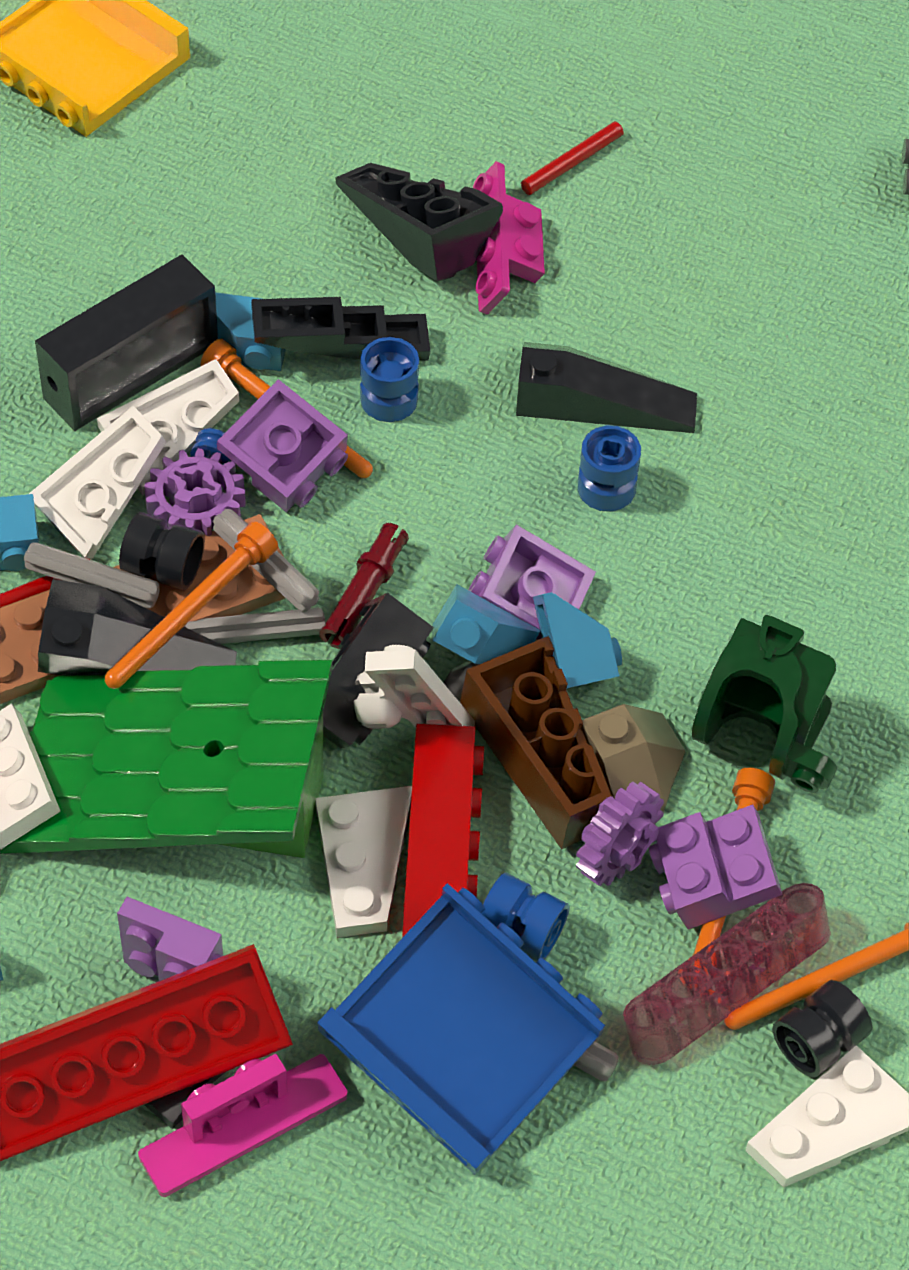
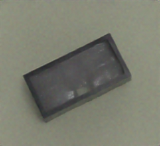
[35,254,218,431]

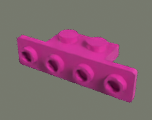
[473,161,545,315]
[138,1054,347,1197]

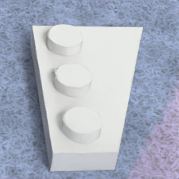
[97,359,239,496]
[29,406,166,560]
[0,703,60,849]
[316,786,412,938]
[745,1046,909,1187]

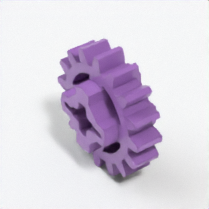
[144,448,246,536]
[576,782,664,886]

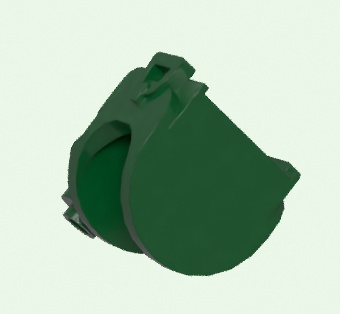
[692,615,837,793]

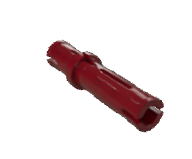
[319,523,409,649]

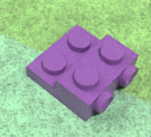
[217,379,348,512]
[468,524,596,640]
[649,804,783,930]
[117,896,223,981]

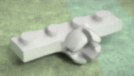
[354,645,475,729]

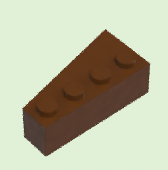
[460,636,612,850]

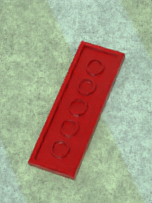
[0,944,293,1161]

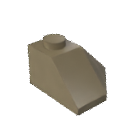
[582,704,685,812]

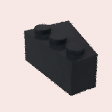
[323,593,434,749]

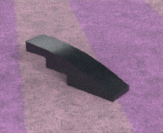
[251,297,430,361]

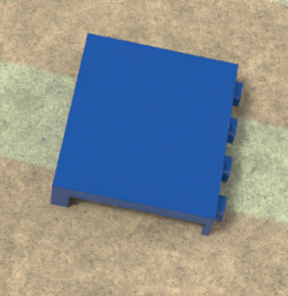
[317,883,605,1175]

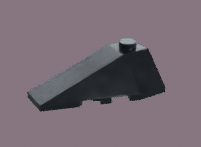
[335,163,503,281]
[516,342,697,433]
[38,579,237,676]

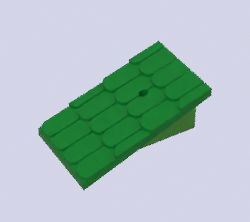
[0,660,332,858]

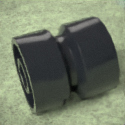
[119,512,205,590]
[772,980,873,1078]

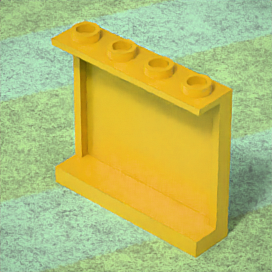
[0,0,190,137]

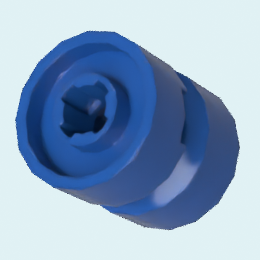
[360,337,419,422]
[578,425,641,512]
[481,872,570,961]

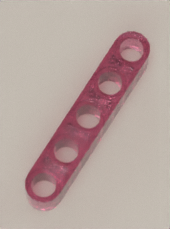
[623,883,831,1065]

